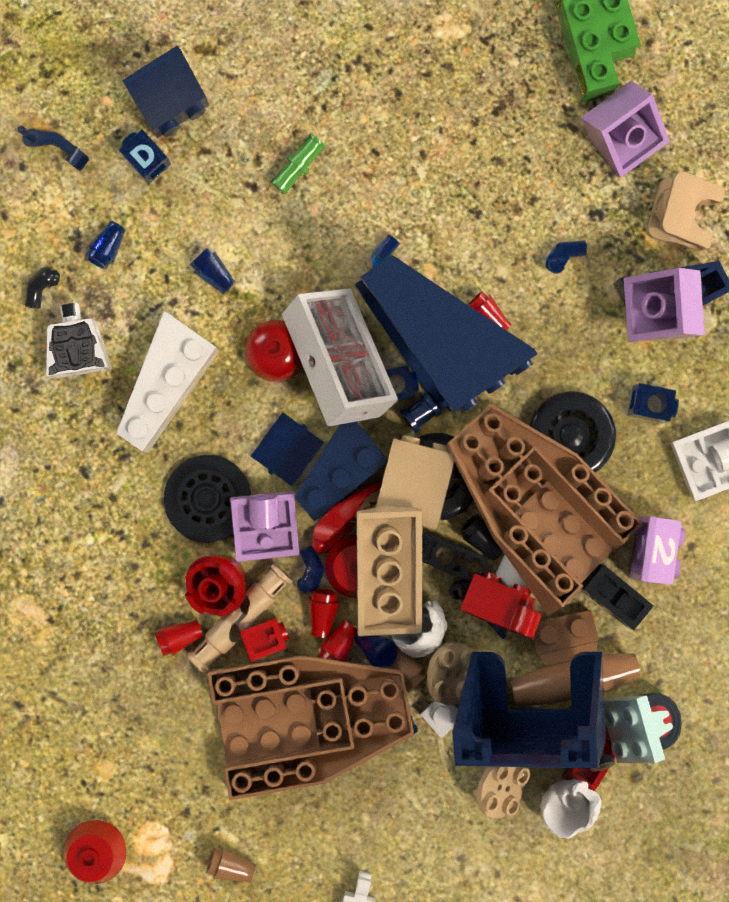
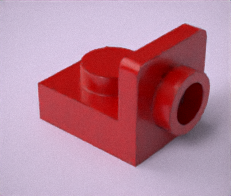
[239,618,289,662]

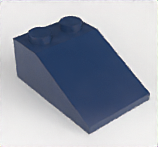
[122,45,209,139]

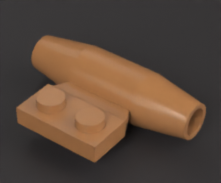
[510,610,641,705]

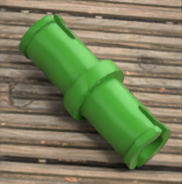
[270,133,326,195]

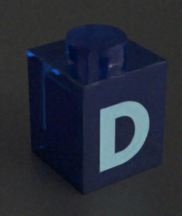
[119,129,171,185]

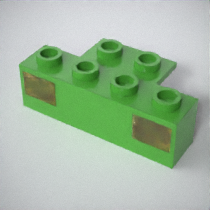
[554,0,641,102]

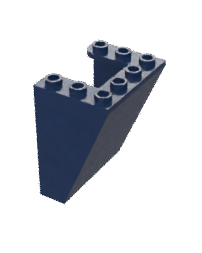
[354,255,537,413]
[452,652,606,768]

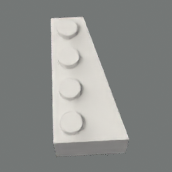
[117,311,220,453]

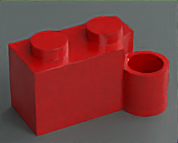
[460,572,542,639]

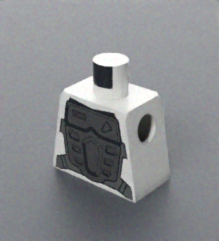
[46,303,112,379]

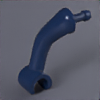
[18,126,89,171]

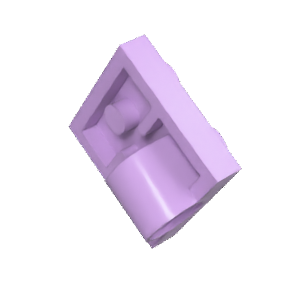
[230,491,299,562]

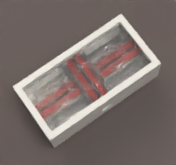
[282,288,398,426]

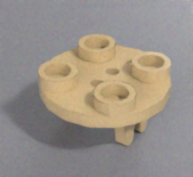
[426,641,475,706]
[473,766,530,819]

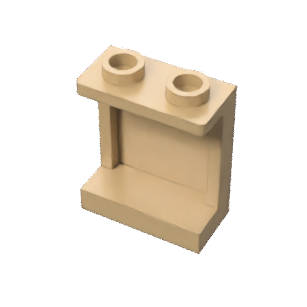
[376,435,455,530]

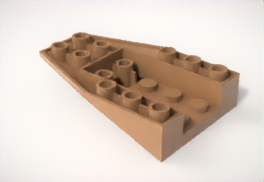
[446,404,643,615]
[207,655,414,800]

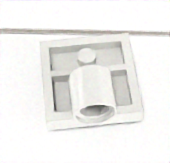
[670,420,729,501]

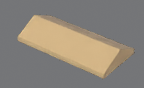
[356,505,422,636]

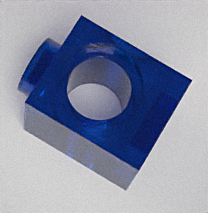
[386,365,419,402]
[627,383,679,423]

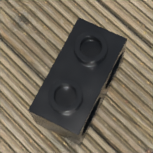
[580,564,654,630]

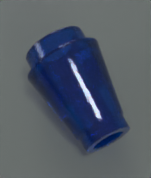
[85,221,126,270]
[190,247,236,295]
[355,634,397,668]

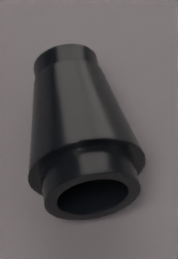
[460,514,504,561]

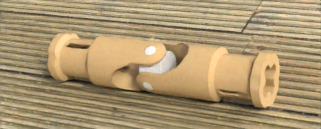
[186,563,293,674]

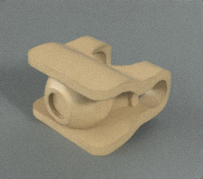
[647,172,725,251]

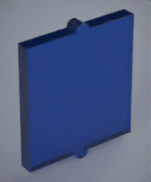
[251,412,324,486]

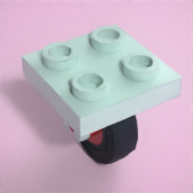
[604,693,682,763]

